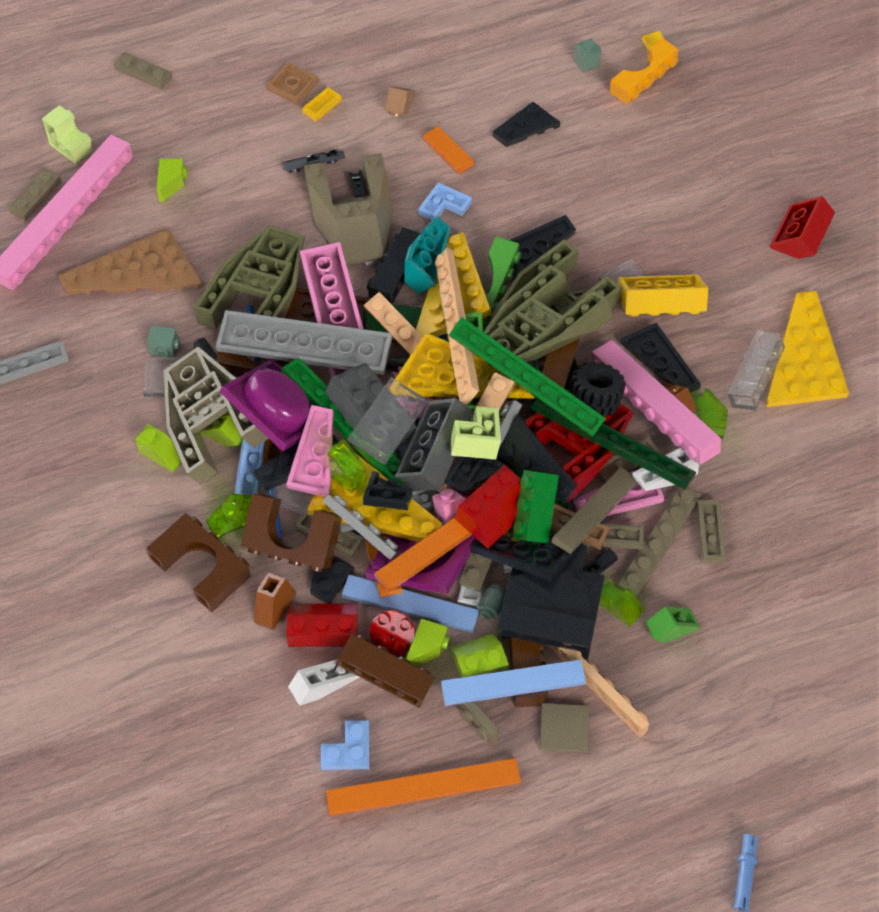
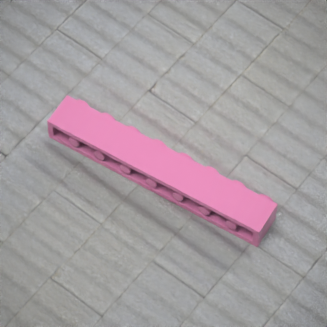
[592,340,721,465]

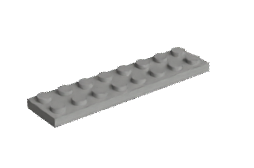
[216,310,392,375]

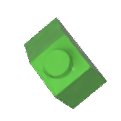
[646,606,701,642]

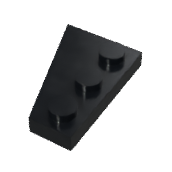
[281,148,345,173]

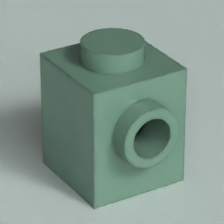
[574,38,602,73]
[147,326,181,357]

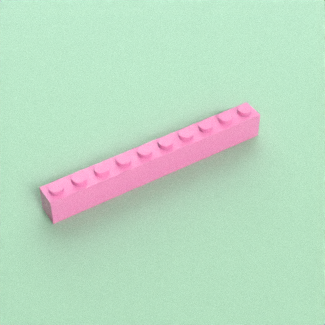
[0,135,133,290]

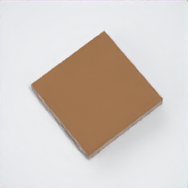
[266,62,319,105]

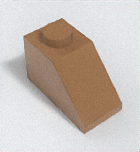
[385,87,416,117]

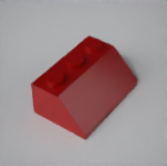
[770,196,835,259]
[455,465,521,549]
[286,603,359,647]

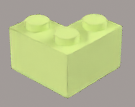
[42,105,93,164]
[451,406,501,459]

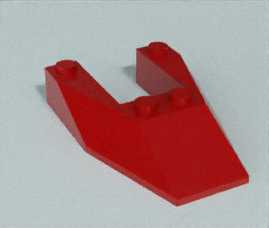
[525,404,634,504]

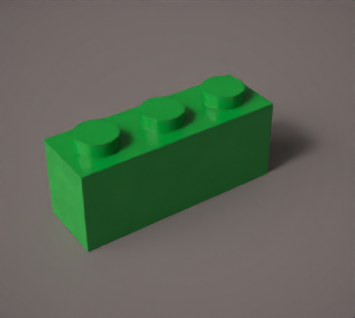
[513,470,559,543]

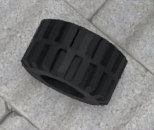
[568,361,626,417]

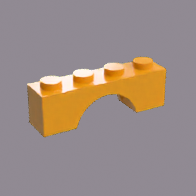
[610,37,679,105]

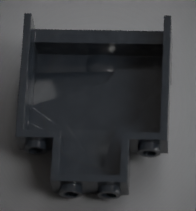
[497,536,605,660]

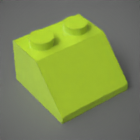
[449,634,509,678]

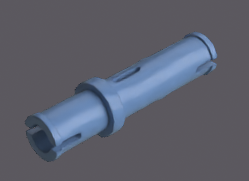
[733,834,759,912]

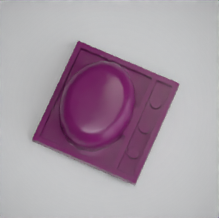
[219,359,314,451]
[365,513,477,594]

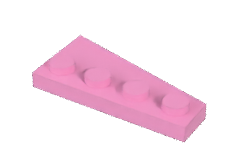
[286,405,334,497]
[573,470,664,516]

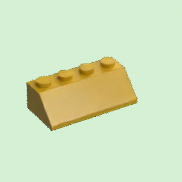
[618,274,709,317]

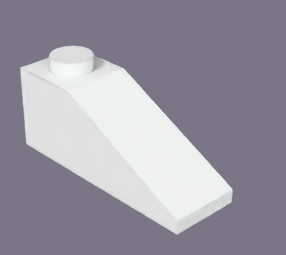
[632,448,699,491]
[288,659,360,706]

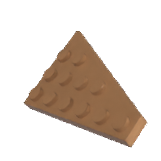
[57,228,203,294]

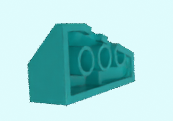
[404,216,451,294]

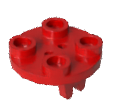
[370,610,415,655]

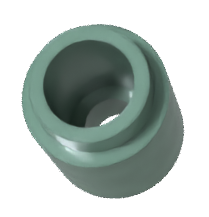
[477,584,506,620]

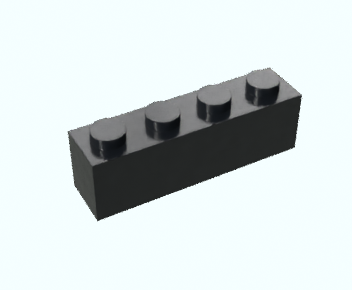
[367,227,421,304]

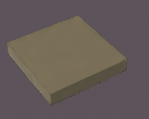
[540,703,589,754]

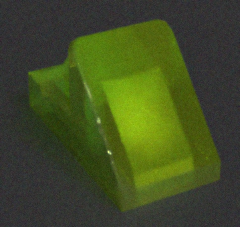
[599,581,644,628]

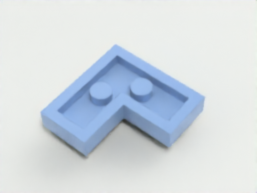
[418,183,472,220]
[321,720,369,770]

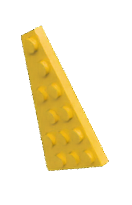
[416,232,493,337]
[766,291,849,407]
[388,333,534,398]
[307,442,443,542]

